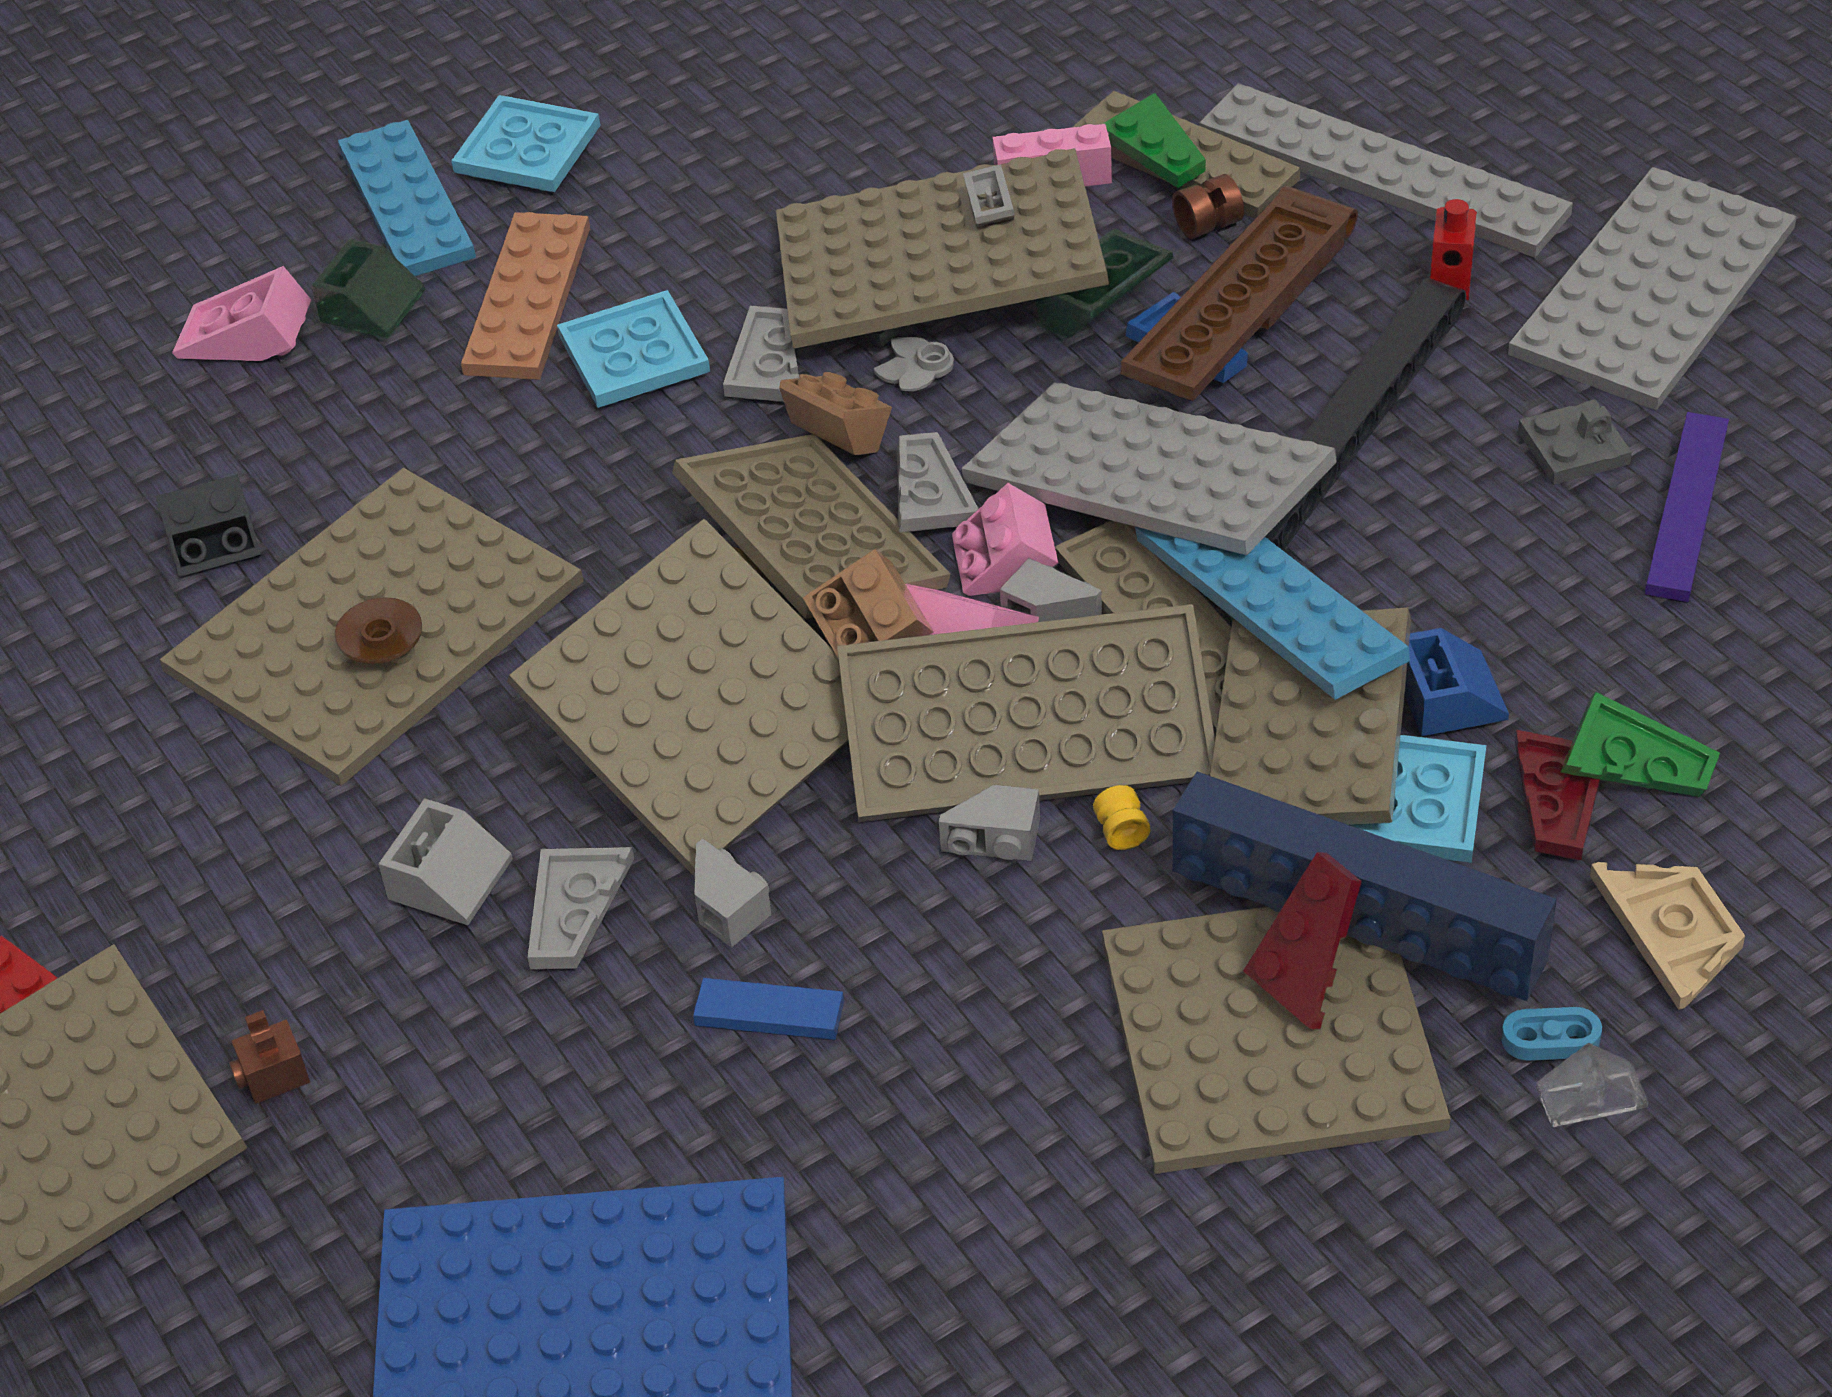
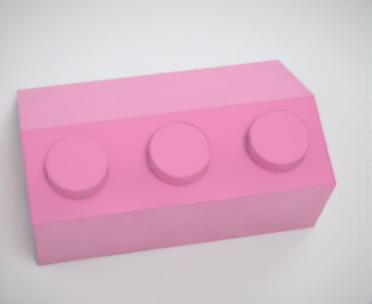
[905,584,1039,635]

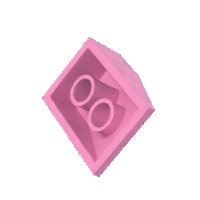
[172,266,311,361]

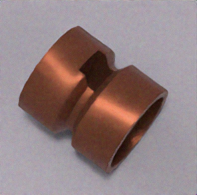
[1172,174,1244,239]

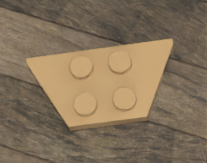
[1590,862,1745,1010]

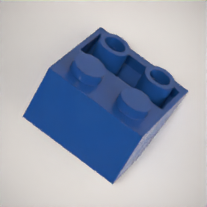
[1404,628,1509,736]

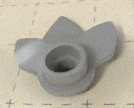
[874,337,954,391]

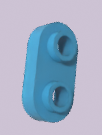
[1501,1007,1602,1060]

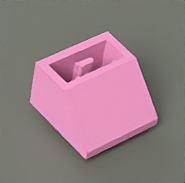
[952,483,1058,596]

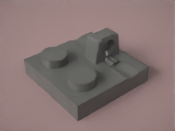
[1518,399,1632,485]

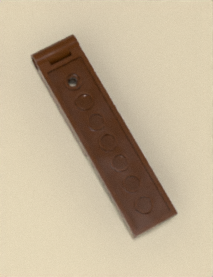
[1120,185,1358,401]

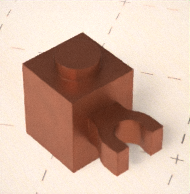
[229,1010,310,1104]

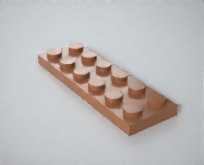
[461,212,590,380]

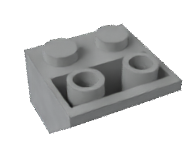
[378,798,513,925]

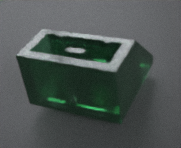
[311,238,425,339]

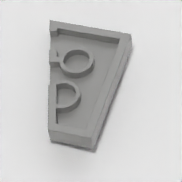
[723,306,799,402]

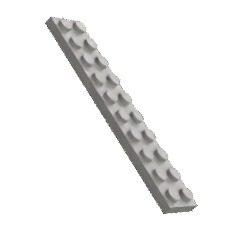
[1199,83,1573,258]

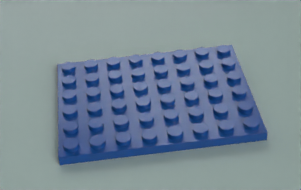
[373,1177,793,1397]

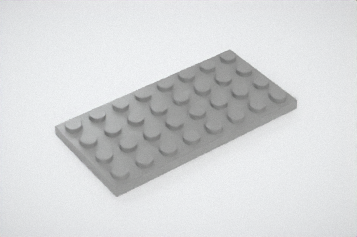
[1508,167,1797,411]
[961,382,1336,555]

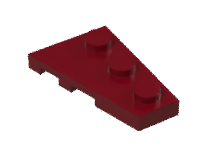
[1243,852,1361,1029]

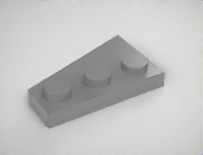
[897,432,978,533]
[527,847,634,969]

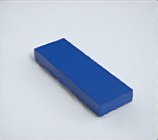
[693,978,844,1040]

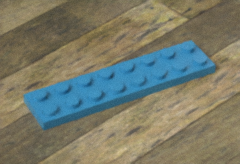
[1135,527,1410,700]

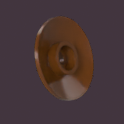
[335,597,422,664]

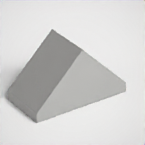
[963,164,1015,227]

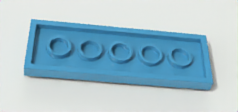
[338,120,476,280]

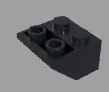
[156,474,261,577]

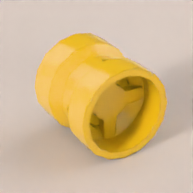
[1093,785,1150,850]

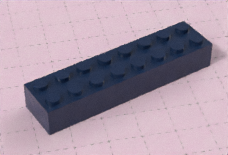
[1172,771,1557,1001]

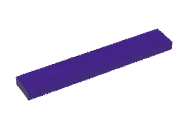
[1645,412,1729,602]

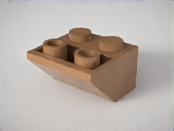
[779,372,892,455]
[803,549,934,658]

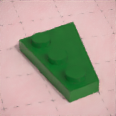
[1103,93,1206,188]
[1560,692,1720,797]

